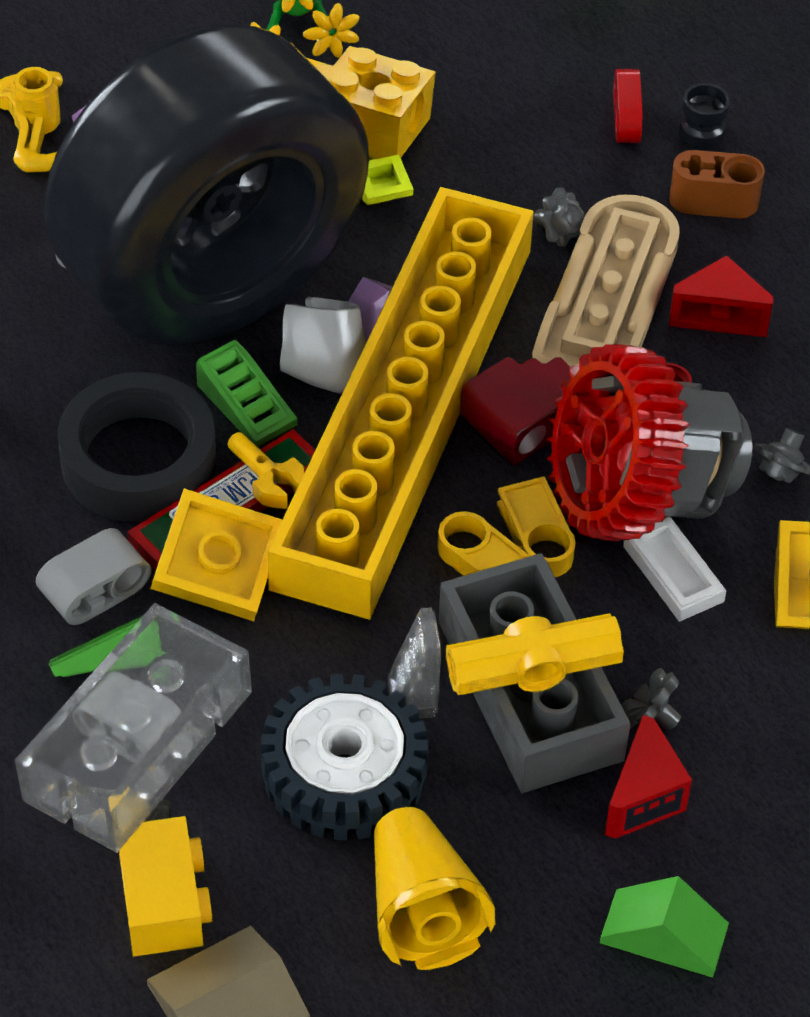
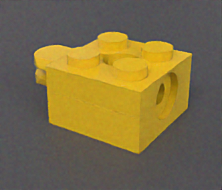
[307,46,436,159]

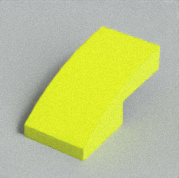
[362,155,414,205]

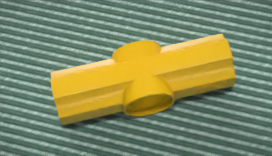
[446,613,624,695]

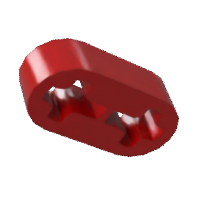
[613,69,643,144]

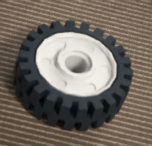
[261,674,428,840]

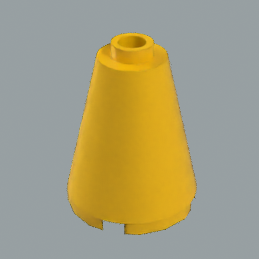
[374,807,495,970]

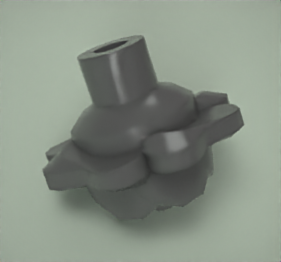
[534,187,584,247]
[753,428,810,483]

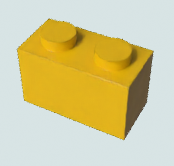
[116,816,212,957]

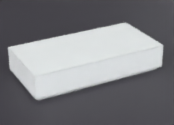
[623,517,726,622]

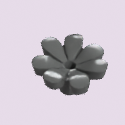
[621,668,681,732]

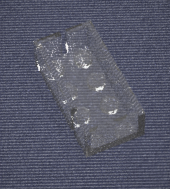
[15,603,252,853]

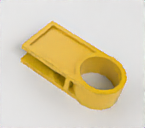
[497,476,576,577]
[437,511,530,576]

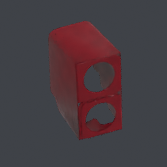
[460,357,571,466]

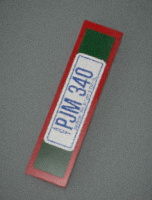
[127,429,315,571]

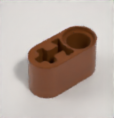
[669,150,765,219]

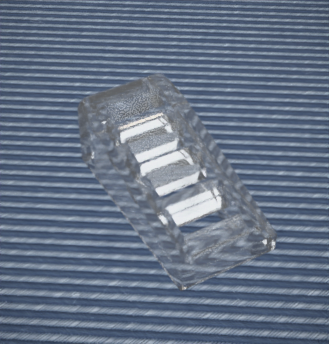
[388,607,441,719]

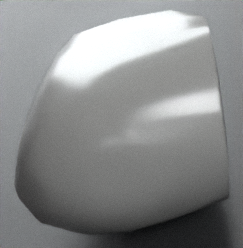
[280,297,366,394]

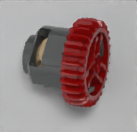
[546,344,752,541]

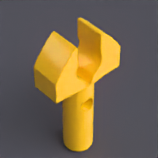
[227,432,304,509]

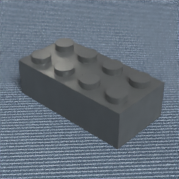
[438,553,631,794]

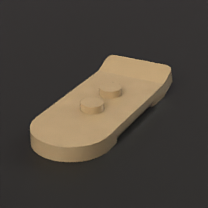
[532,195,680,367]

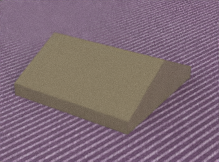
[147,925,310,1017]

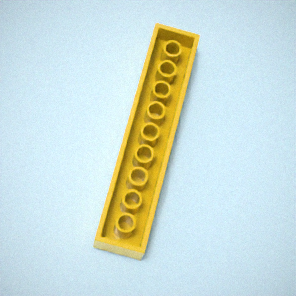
[268,187,534,620]

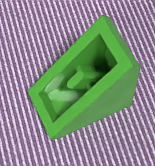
[600,876,729,978]

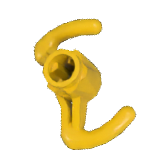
[0,67,63,173]

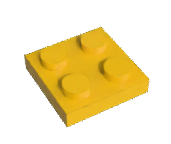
[151,488,282,621]

